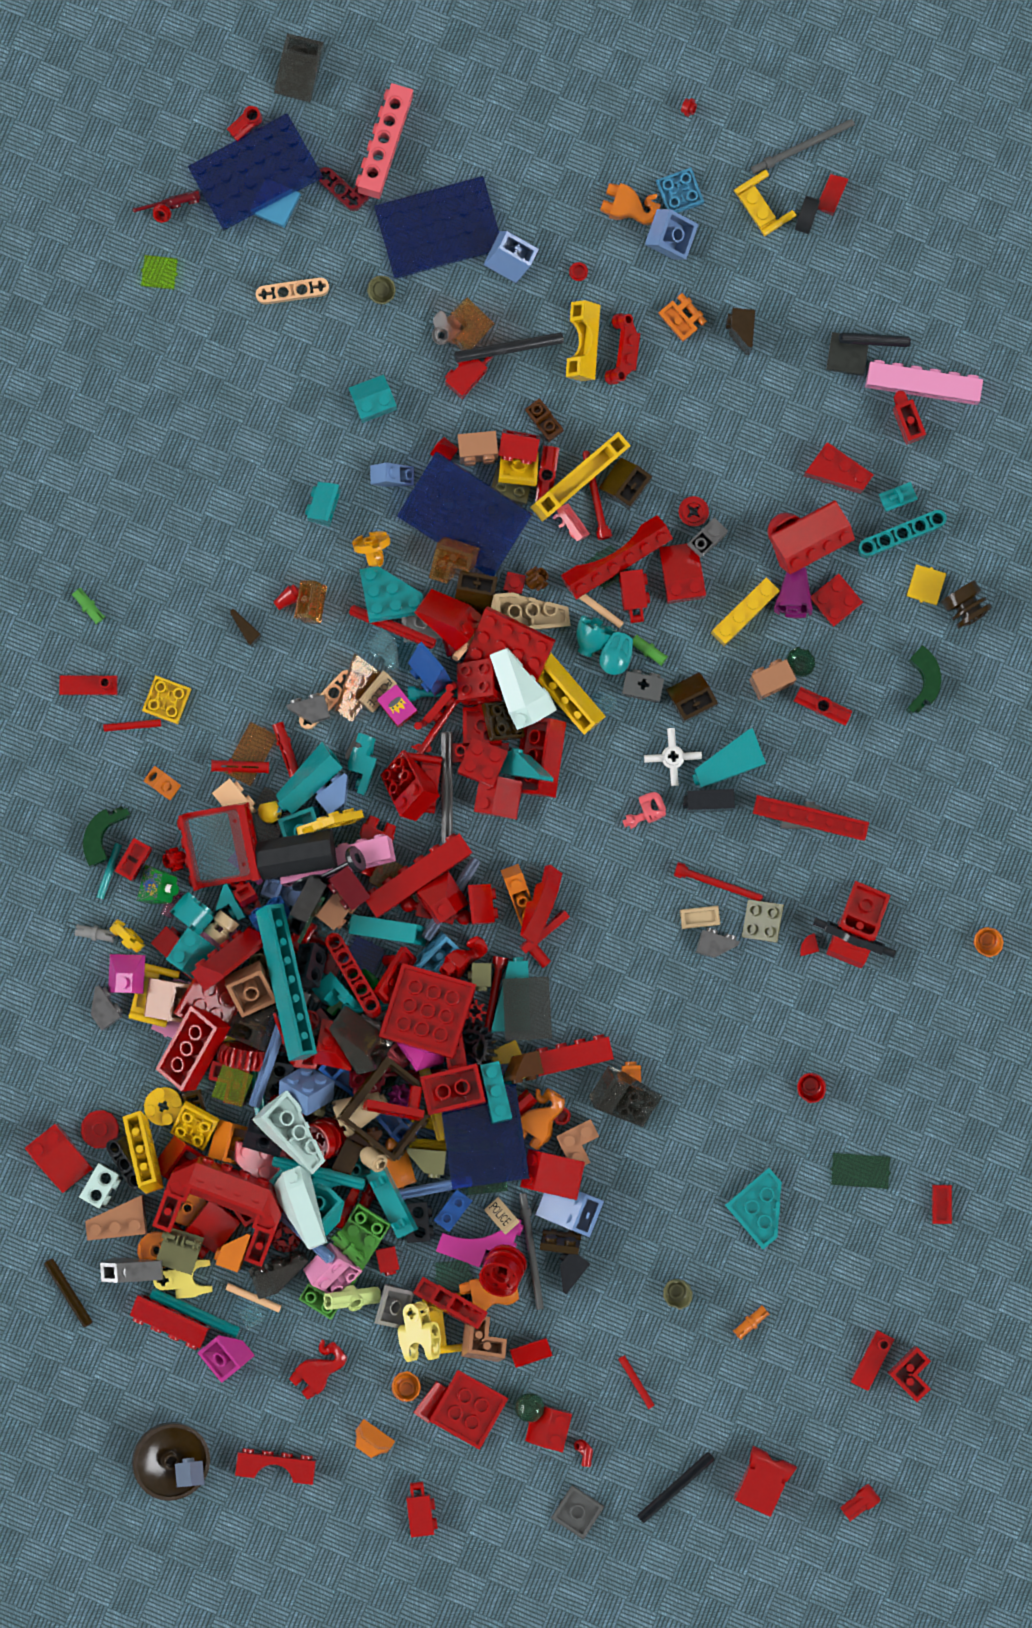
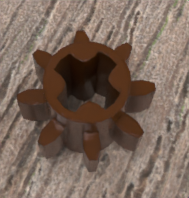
[525,566,549,591]

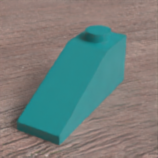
[500,748,553,782]

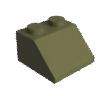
[407,1148,446,1178]

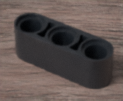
[106,1134,139,1190]

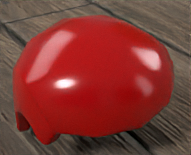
[797,1072,826,1103]

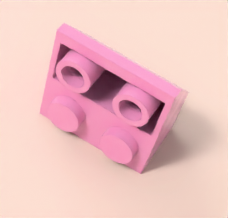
[303,1243,363,1293]

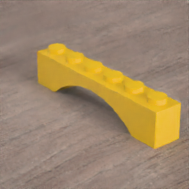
[530,431,630,522]

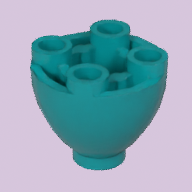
[576,615,616,657]

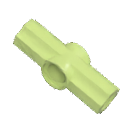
[323,1285,381,1311]

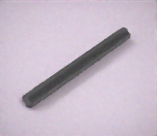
[441,732,453,845]

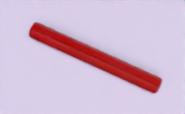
[349,605,436,649]

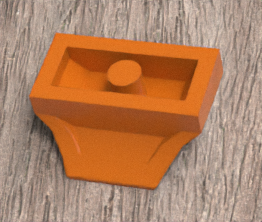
[355,1419,395,1458]

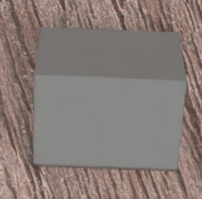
[374,1284,414,1328]

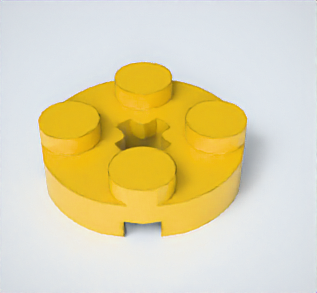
[109,919,145,953]
[144,1087,183,1126]

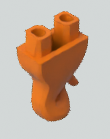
[600,183,661,225]
[514,1088,565,1150]
[459,1278,519,1311]

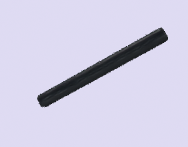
[454,332,564,363]

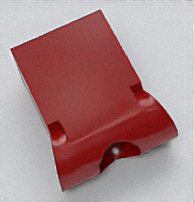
[733,1445,797,1517]

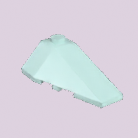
[490,648,557,730]
[252,1091,325,1175]
[274,1166,327,1250]

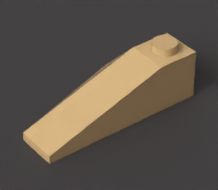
[491,593,570,630]

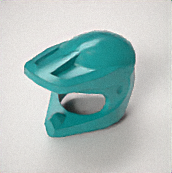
[599,632,633,675]

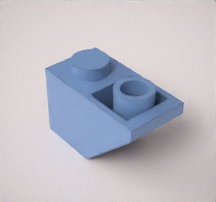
[370,463,414,487]

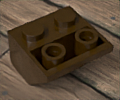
[599,458,652,510]
[455,570,498,615]
[666,672,718,723]

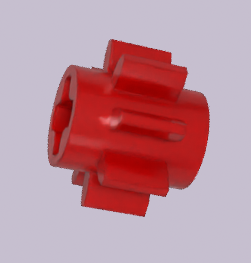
[162,847,186,872]
[466,999,487,1023]

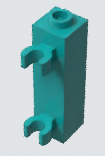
[366,1167,418,1239]

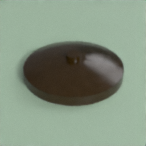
[132,1422,210,1501]

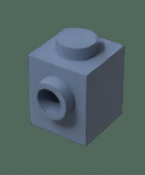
[175,1458,204,1487]

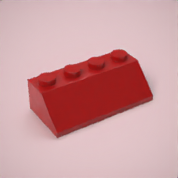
[770,500,855,574]
[515,718,567,798]
[191,928,263,991]
[156,1005,230,1092]
[130,1293,211,1350]

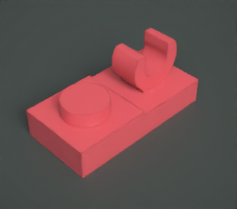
[553,504,590,541]

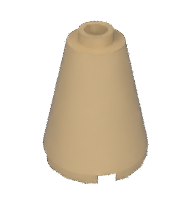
[332,1092,388,1137]

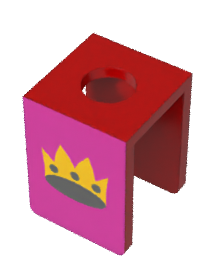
[378,685,418,728]

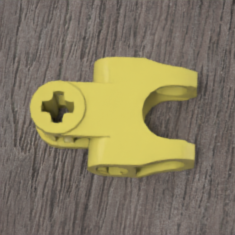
[153,1259,213,1299]
[398,1301,441,1362]

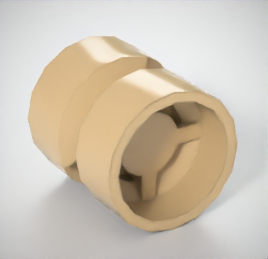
[204,910,240,944]

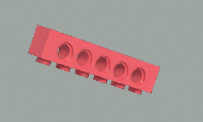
[355,83,413,199]

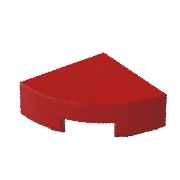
[800,933,819,957]

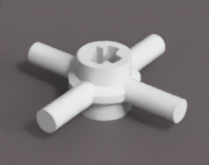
[644,728,702,786]

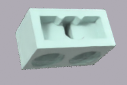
[79,1163,121,1209]

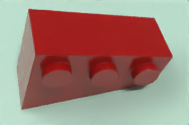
[803,442,874,494]

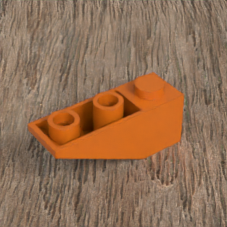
[500,864,532,927]

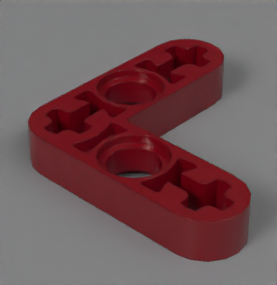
[317,167,388,212]

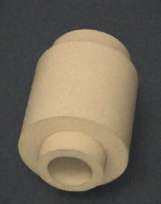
[360,1146,388,1172]

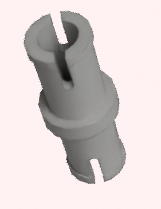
[75,924,115,943]

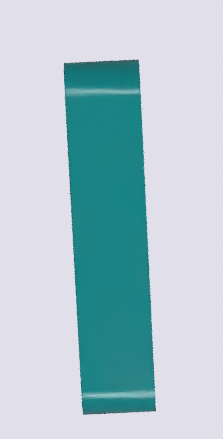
[857,510,947,558]

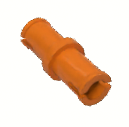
[732,1305,770,1340]

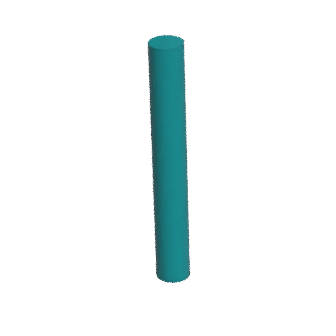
[96,843,122,899]

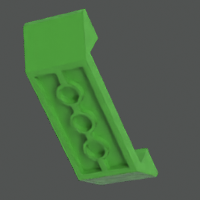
[299,1203,391,1320]

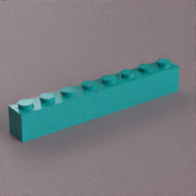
[256,904,317,1061]

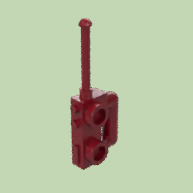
[132,190,200,213]
[349,1068,419,1094]

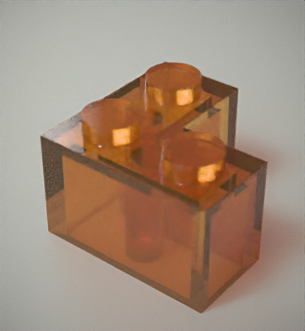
[451,297,495,350]
[429,537,479,584]

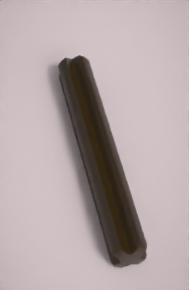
[44,1259,92,1327]

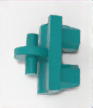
[879,482,918,512]

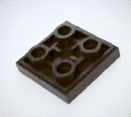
[481,701,525,741]

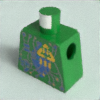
[137,865,179,905]

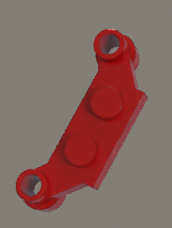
[604,313,640,385]

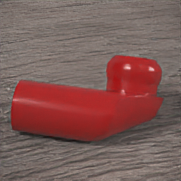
[574,1439,593,1467]

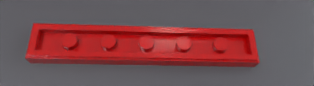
[752,795,869,841]

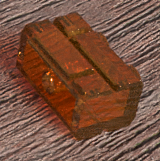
[294,580,327,624]

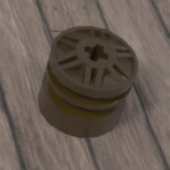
[941,580,992,629]

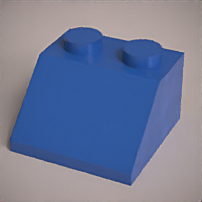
[408,642,452,696]

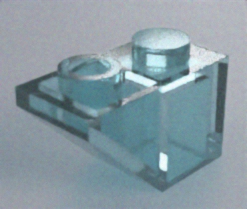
[367,628,400,671]

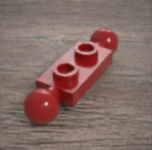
[400,897,471,925]

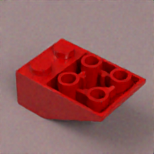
[380,750,440,821]

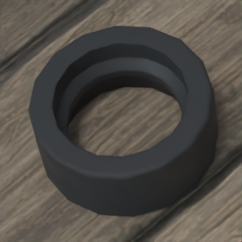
[795,196,820,234]

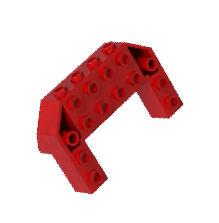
[152,1156,283,1267]

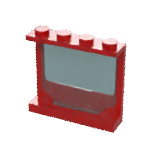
[177,802,262,891]

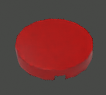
[81,1110,119,1148]

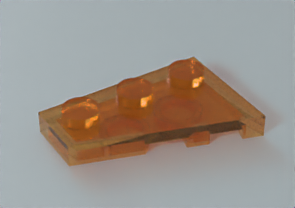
[335,653,381,722]

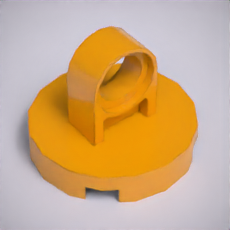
[352,531,391,567]

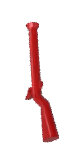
[411,697,460,768]

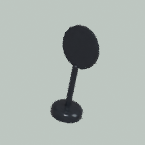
[292,846,366,891]

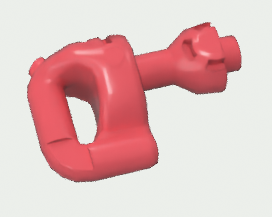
[622,792,666,829]

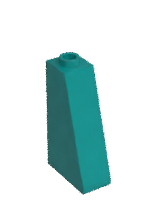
[692,728,766,789]
[276,742,343,814]
[347,915,426,947]
[492,957,531,1032]

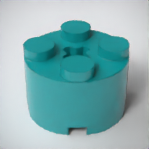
[170,892,215,935]

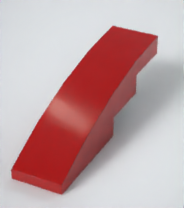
[520,864,563,944]
[413,1277,488,1330]

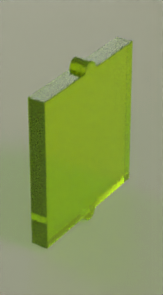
[141,255,178,290]
[212,1065,253,1107]

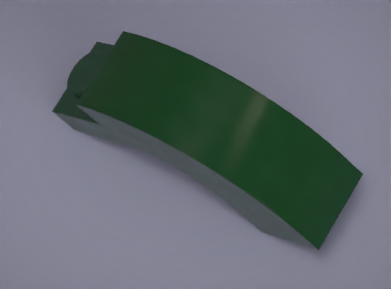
[906,645,941,715]
[83,806,132,867]

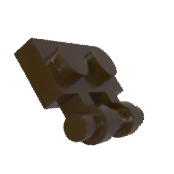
[540,1228,582,1255]

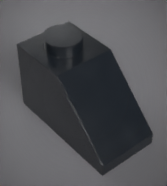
[559,1253,590,1294]

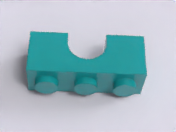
[479,1061,512,1124]

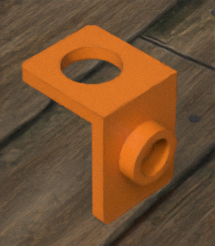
[144,766,181,800]

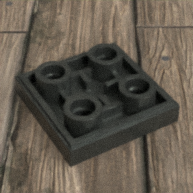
[826,332,868,376]

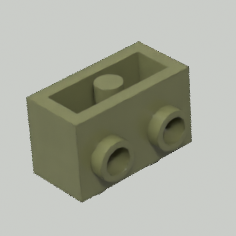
[468,963,491,991]

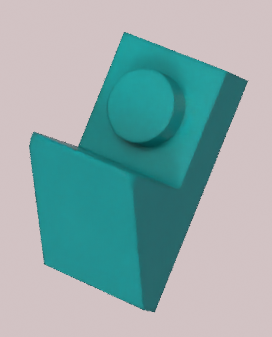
[215,883,246,922]

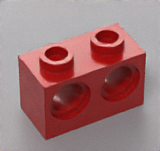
[115,838,152,882]

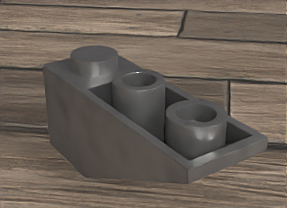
[100,1257,163,1283]

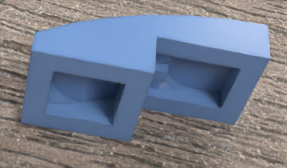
[260,879,301,907]

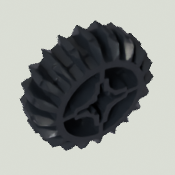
[462,1023,499,1066]

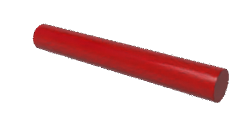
[103,719,162,732]
[618,1355,655,1409]

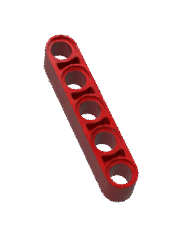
[325,933,382,1018]

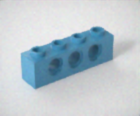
[413,931,460,973]

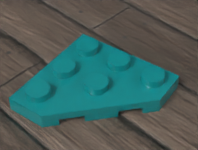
[359,567,423,623]
[725,1167,782,1250]

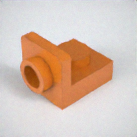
[621,1062,642,1089]

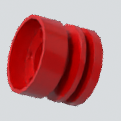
[308,1117,347,1160]
[479,1244,527,1297]

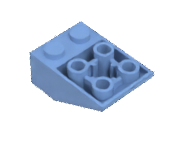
[535,1191,604,1237]

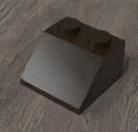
[726,308,756,355]

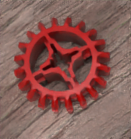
[217,1041,267,1072]

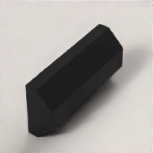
[255,829,338,880]

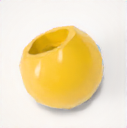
[258,801,282,823]

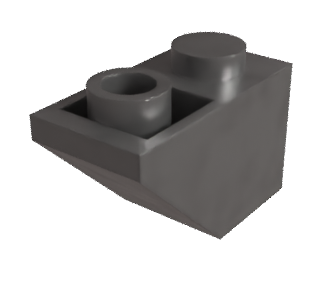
[687,517,728,558]
[287,693,331,724]
[695,928,740,958]
[90,985,123,1031]

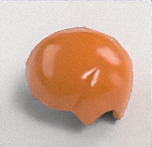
[973,927,1004,957]
[391,1371,421,1402]

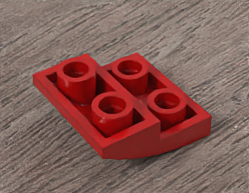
[185,1201,241,1253]

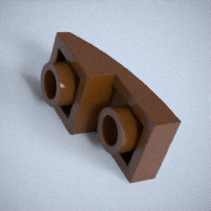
[525,398,564,442]

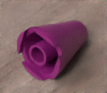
[774,567,813,618]

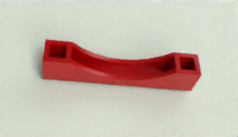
[560,515,673,600]

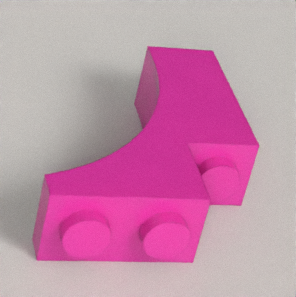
[436,1218,524,1268]

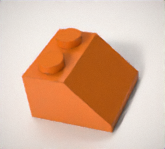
[208,1119,247,1165]
[214,1232,253,1272]

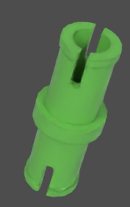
[72,588,105,625]
[633,635,668,666]
[330,1230,366,1267]

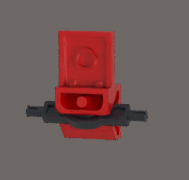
[813,881,896,969]

